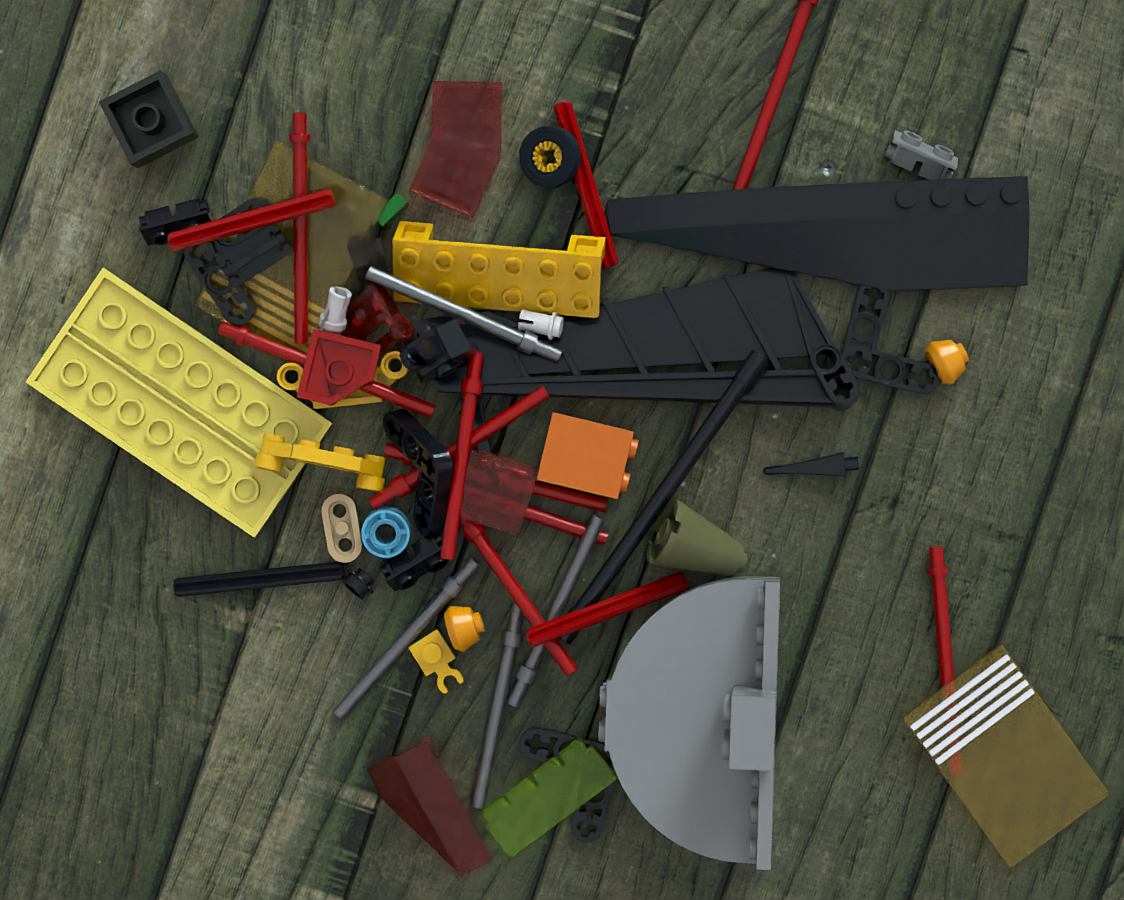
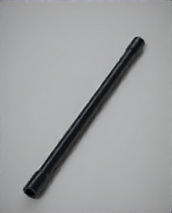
[560,349,769,644]

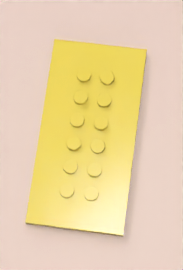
[26,268,333,538]

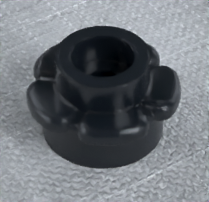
[342,568,374,600]

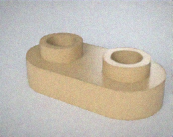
[321,494,363,563]

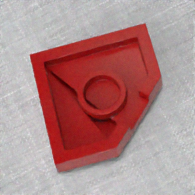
[297,329,382,406]

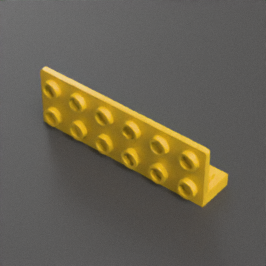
[392,221,606,318]

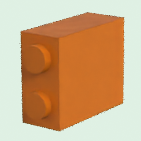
[536,412,639,499]

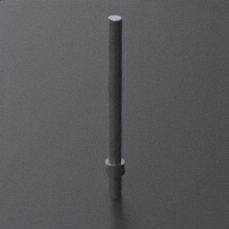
[365,266,562,363]
[507,515,605,708]
[333,557,480,720]
[470,603,524,809]

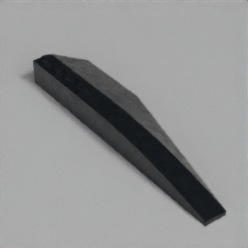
[607,176,1030,292]

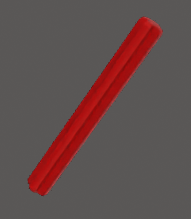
[554,101,618,269]
[167,189,336,251]
[525,572,688,647]

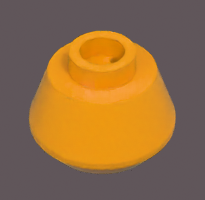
[925,340,969,385]
[444,606,485,652]

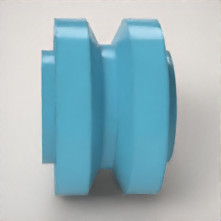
[361,505,411,558]

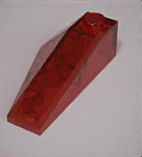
[367,737,492,875]

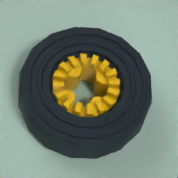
[519,126,581,188]

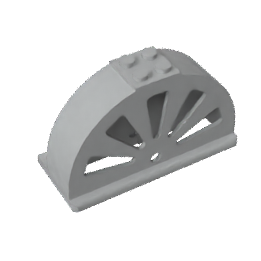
[598,576,781,870]

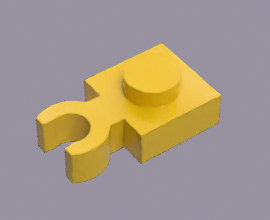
[408,628,464,694]

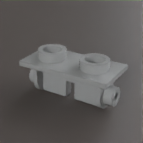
[884,130,958,180]

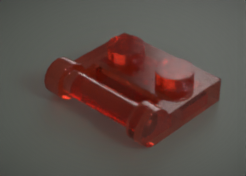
[342,283,414,359]

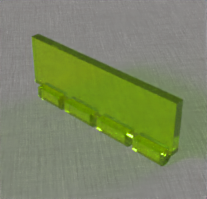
[482,738,618,858]

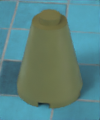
[647,499,747,577]

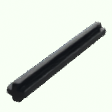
[173,561,345,597]

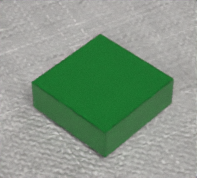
[374,193,409,229]

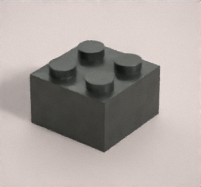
[99,70,198,168]

